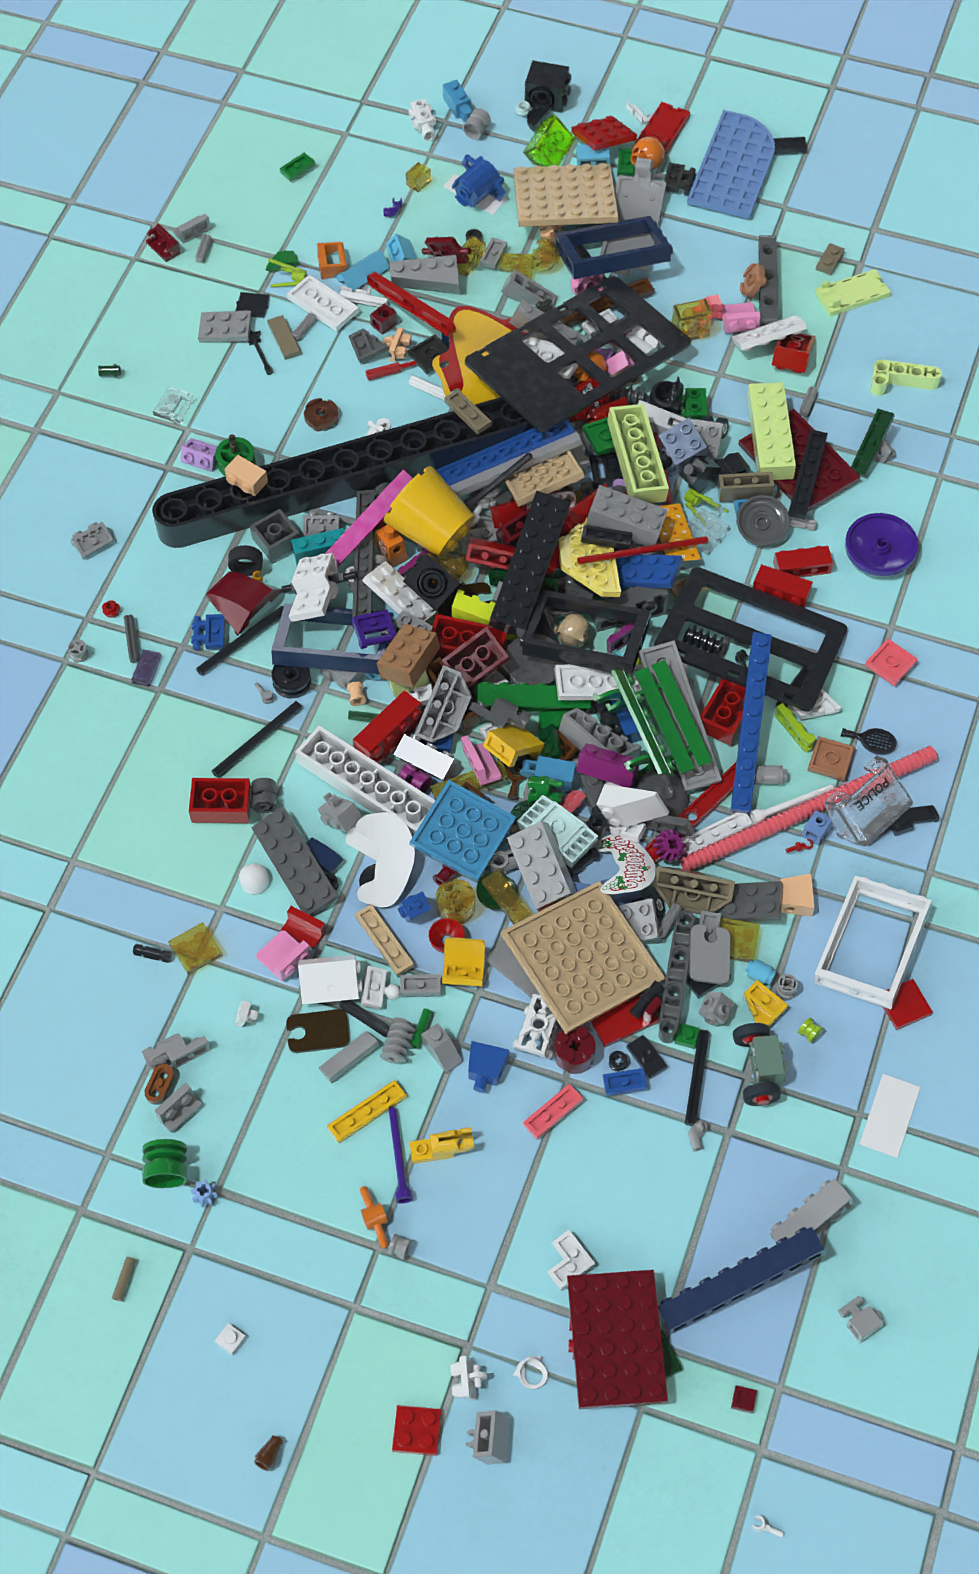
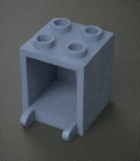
[658,417,709,477]

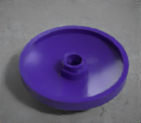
[845,513,918,576]

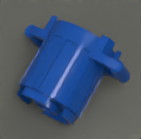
[452,154,505,208]

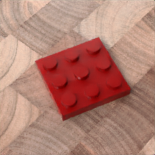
[571,116,637,151]

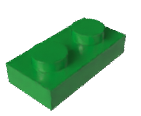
[617,148,634,177]
[280,152,315,181]

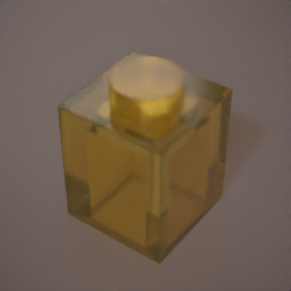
[406,162,431,192]

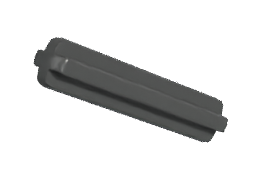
[124,614,140,663]

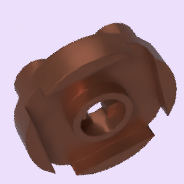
[304,398,338,431]

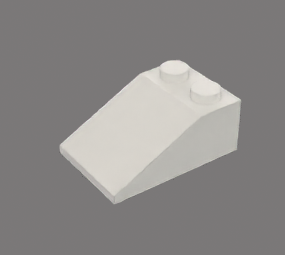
[597,784,669,827]

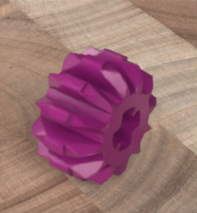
[653,829,687,863]

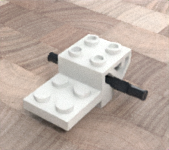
[281,553,358,622]

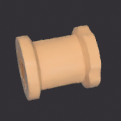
[347,681,367,706]

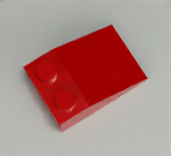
[771,333,816,373]

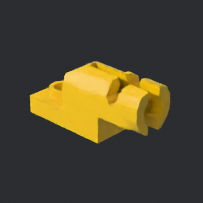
[409,1127,474,1164]

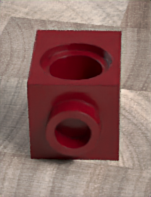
[370,303,397,335]

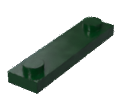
[851,409,895,477]

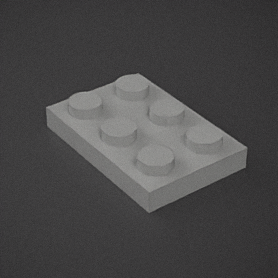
[198,310,252,343]

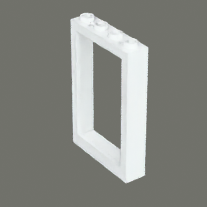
[814,876,931,1009]

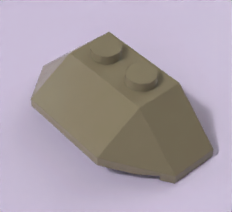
[653,866,735,914]

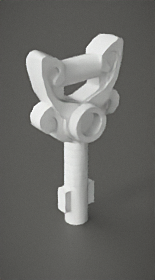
[469,488,501,527]

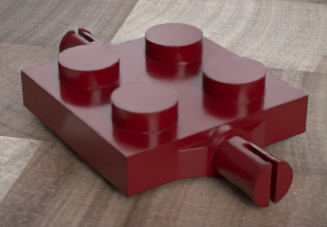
[422,236,472,264]

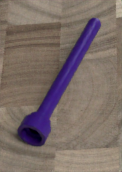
[389,1107,413,1204]

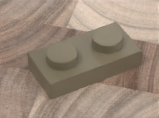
[816,243,845,275]

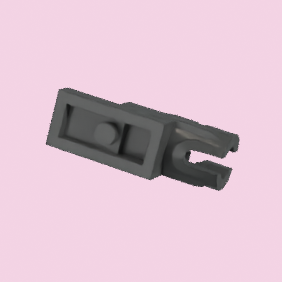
[468,698,532,730]

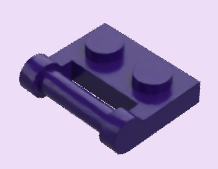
[351,610,396,649]

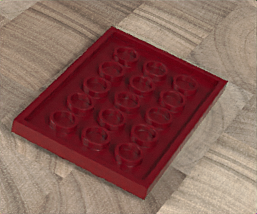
[738,409,860,512]
[567,1269,668,1410]

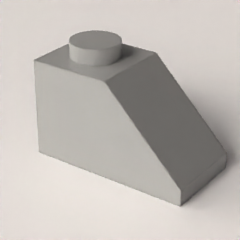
[421,1023,463,1074]

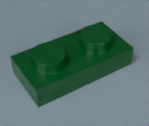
[538,724,563,759]

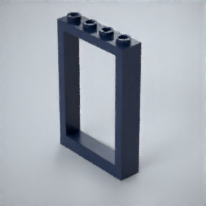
[555,216,673,279]
[271,603,395,674]

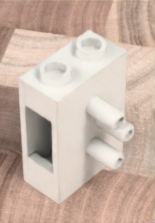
[298,955,362,1004]

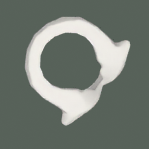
[513,1356,548,1389]

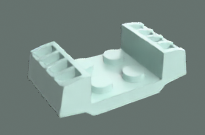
[517,795,598,868]

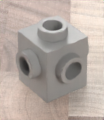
[698,992,734,1025]

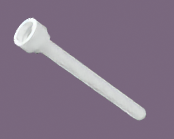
[749,784,835,825]

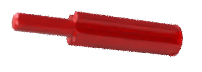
[365,360,417,380]

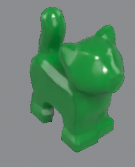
[528,775,565,805]

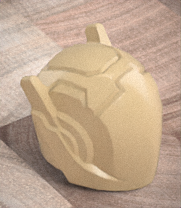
[554,613,590,648]

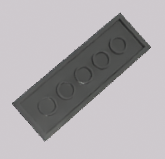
[251,805,340,916]

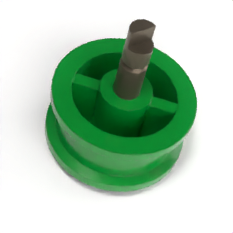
[215,434,256,476]

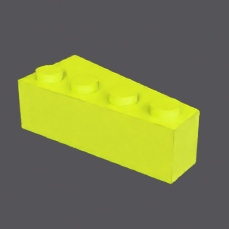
[452,589,526,642]

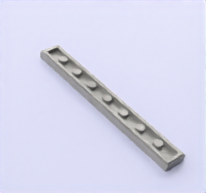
[450,432,582,497]

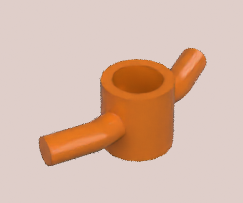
[359,1186,389,1249]

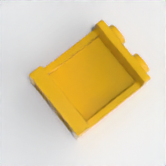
[483,725,545,767]

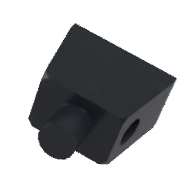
[680,456,721,493]

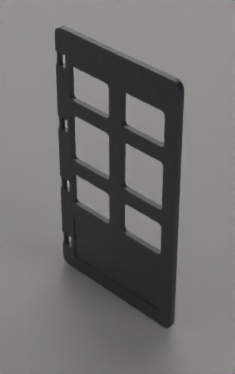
[464,276,691,432]

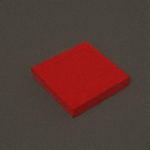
[883,979,933,1030]

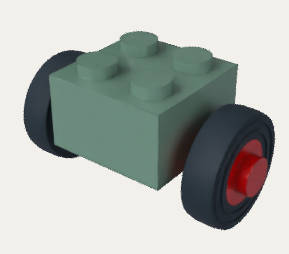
[733,1023,787,1106]

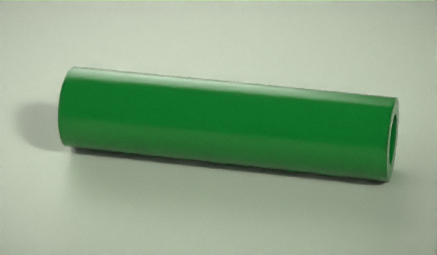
[410,1009,433,1049]

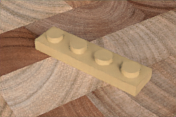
[355,904,414,977]

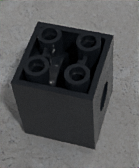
[525,60,572,113]
[403,553,465,611]

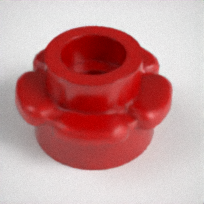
[102,600,120,618]

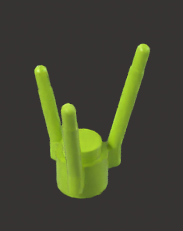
[268,258,307,287]
[684,488,728,526]

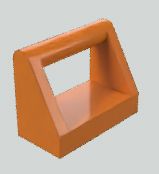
[317,242,348,279]

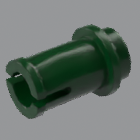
[98,364,121,377]

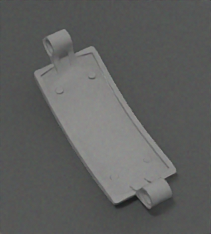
[599,157,666,275]

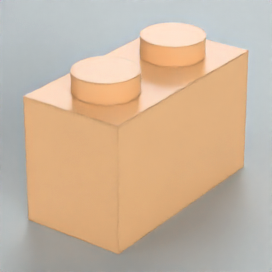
[225,455,268,496]

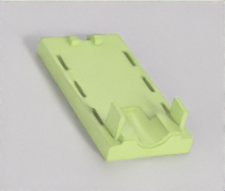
[815,269,891,317]

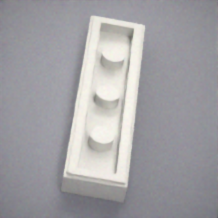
[682,812,754,857]

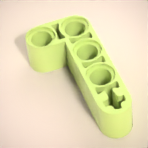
[870,360,942,396]

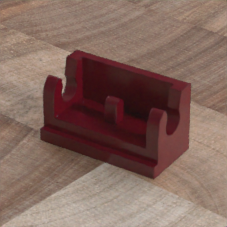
[146,223,180,262]

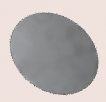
[505,634,564,685]

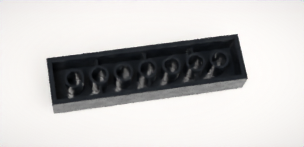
[488,490,571,638]

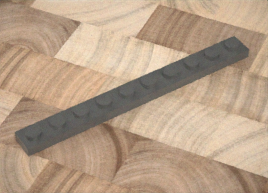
[352,490,375,628]

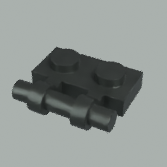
[664,162,696,195]

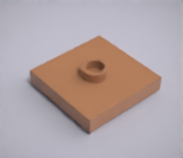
[807,736,855,781]

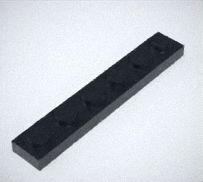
[788,430,828,520]

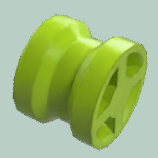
[797,1017,823,1043]

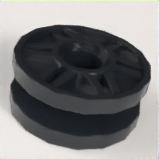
[271,665,311,699]

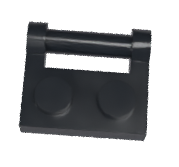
[588,453,623,489]

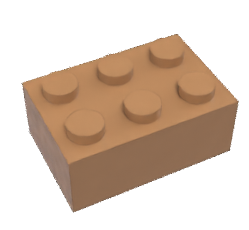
[377,623,440,688]

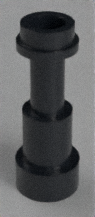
[566,847,600,878]

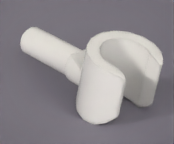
[752,1516,784,1538]

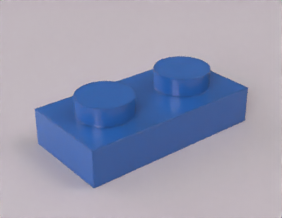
[602,1068,647,1096]

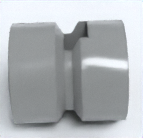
[462,108,491,139]

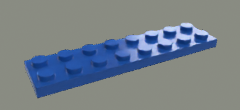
[436,419,575,486]

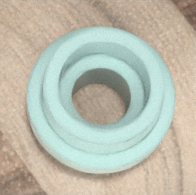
[515,101,531,116]

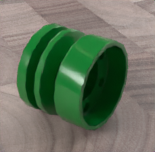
[142,1139,187,1188]

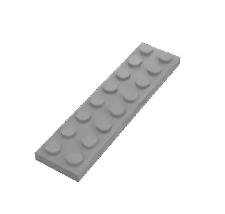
[638,640,722,792]

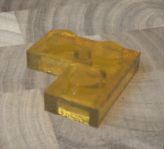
[499,253,534,279]

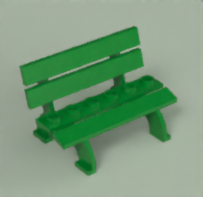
[593,660,713,778]

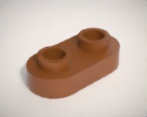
[144,1064,174,1104]

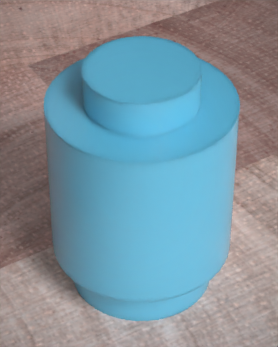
[745,959,777,985]

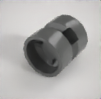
[251,778,277,813]

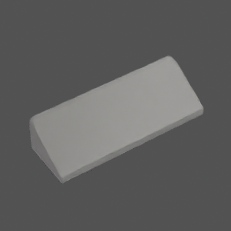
[318,1031,379,1083]

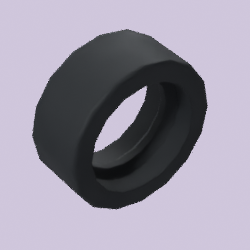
[228,545,263,576]

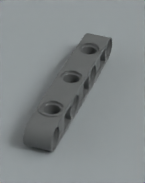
[758,235,778,327]
[658,910,694,1043]

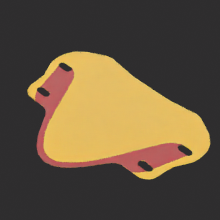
[432,306,532,405]

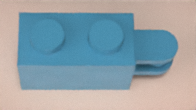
[443,79,471,122]
[520,756,576,791]

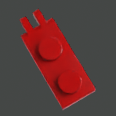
[585,397,628,424]

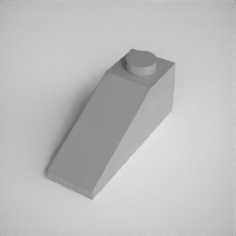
[501,270,557,310]

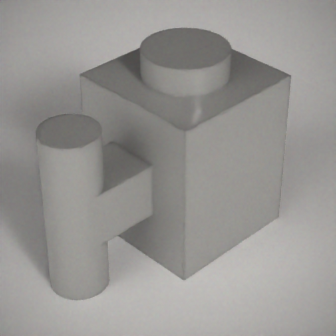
[838,1296,883,1343]

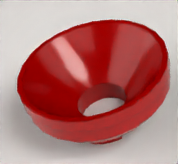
[428,918,465,953]

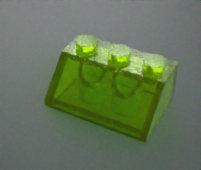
[523,115,575,167]

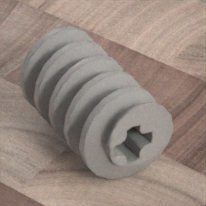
[380,1017,416,1063]

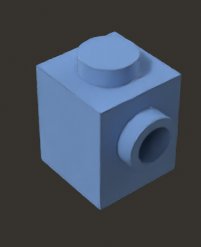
[802,810,832,846]

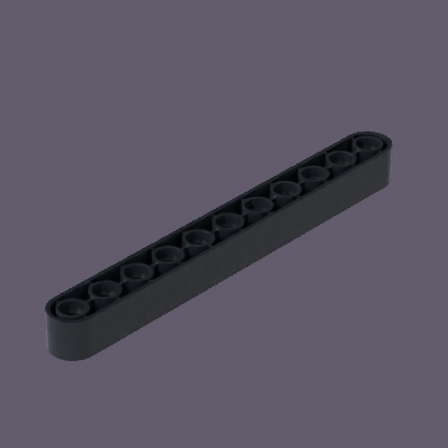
[152,397,534,548]

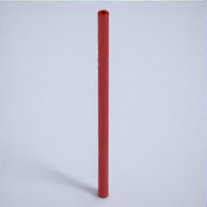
[577,536,709,565]

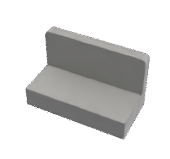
[173,214,211,244]

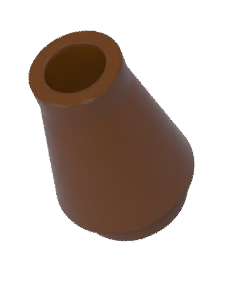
[254,1435,283,1471]

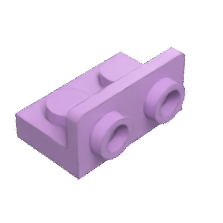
[180,438,217,471]

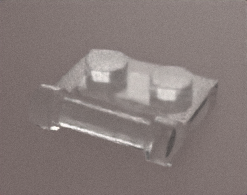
[153,386,197,426]

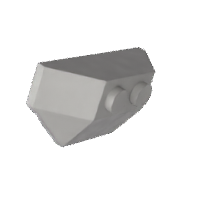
[414,665,472,742]

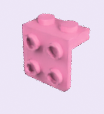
[722,303,760,333]
[256,931,311,982]

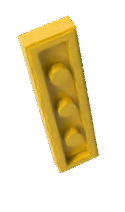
[327,1080,407,1144]

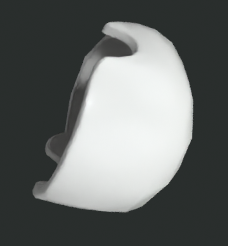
[239,863,270,895]

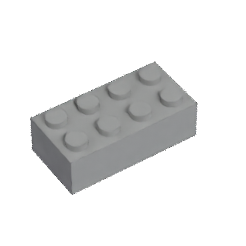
[585,485,668,546]
[507,821,577,911]

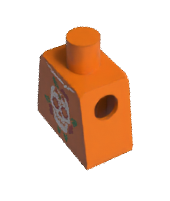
[375,525,407,567]

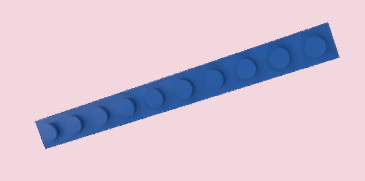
[730,632,772,814]

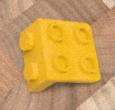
[442,937,485,986]

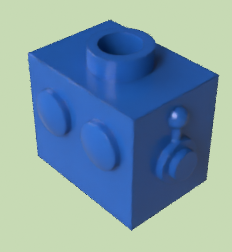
[398,891,431,922]

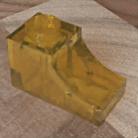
[457,236,486,277]

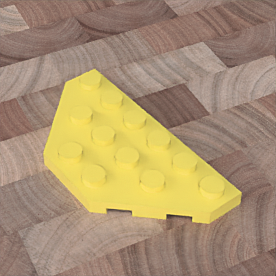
[557,518,621,597]

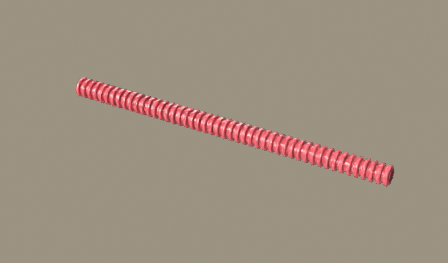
[680,745,937,871]

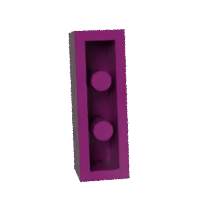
[577,743,639,788]

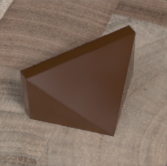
[558,731,579,761]

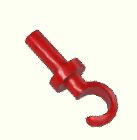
[785,838,813,853]

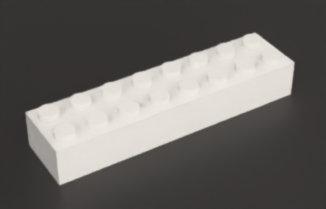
[295,725,435,837]

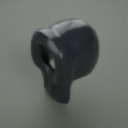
[650,376,684,415]

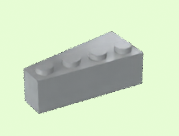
[770,1178,854,1242]

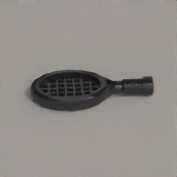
[841,728,897,755]

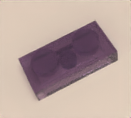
[131,649,162,687]

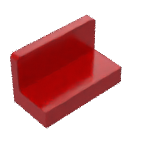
[281,906,326,949]

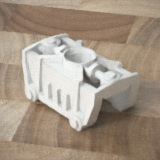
[513,994,559,1059]

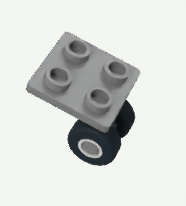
[691,415,729,459]
[618,894,665,942]

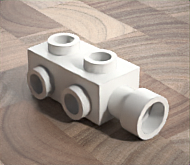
[408,99,436,141]

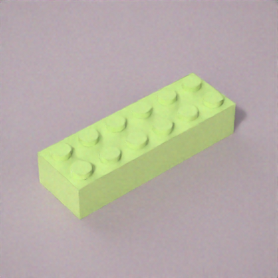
[747,382,796,480]
[607,404,669,503]

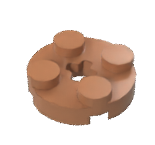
[740,263,766,298]

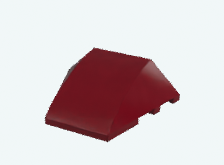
[206,572,282,636]

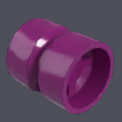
[398,763,432,794]

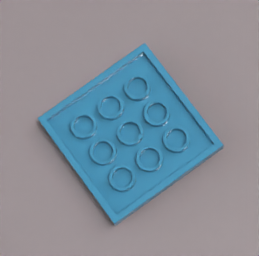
[409,780,516,883]

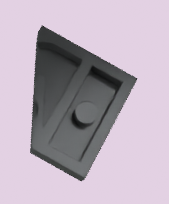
[348,328,390,364]

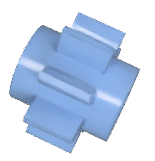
[191,1179,218,1208]

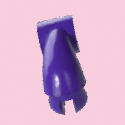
[383,197,402,217]

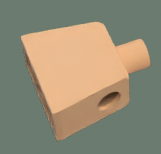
[780,874,814,916]

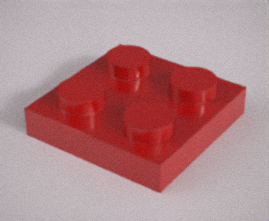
[392,1405,441,1456]

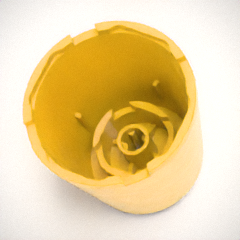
[384,466,475,558]

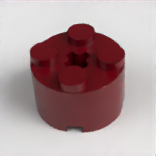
[554,1027,596,1074]

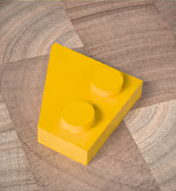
[743,980,788,1027]

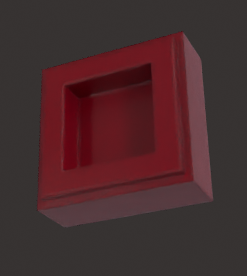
[643,997,662,1023]
[731,1385,757,1414]

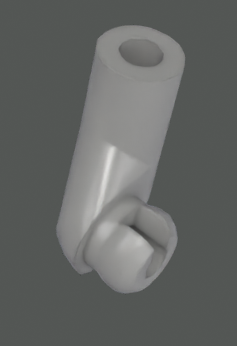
[688,1120,708,1151]

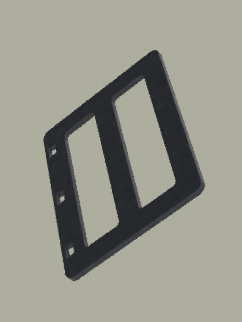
[654,567,848,712]

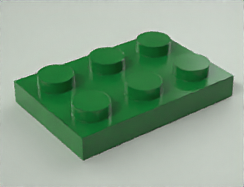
[582,417,615,456]

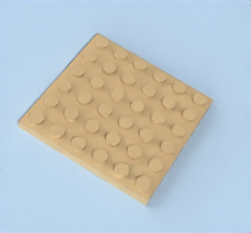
[513,163,618,227]
[501,881,665,1034]

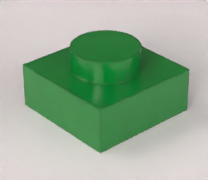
[674,1023,700,1049]

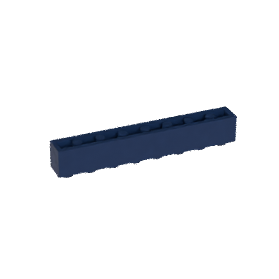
[658,1226,825,1335]

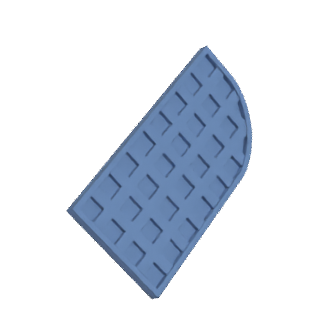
[687,110,775,219]

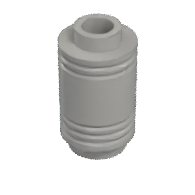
[754,765,787,784]

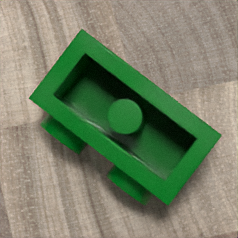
[681,388,707,420]

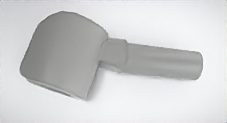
[254,682,273,703]

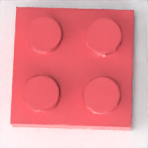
[865,639,918,686]

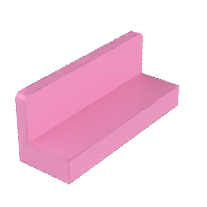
[461,735,502,786]

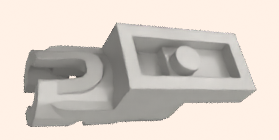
[141,1033,210,1069]

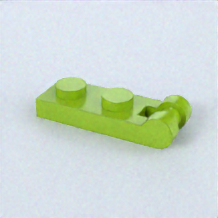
[775,703,815,753]

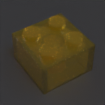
[672,299,712,340]

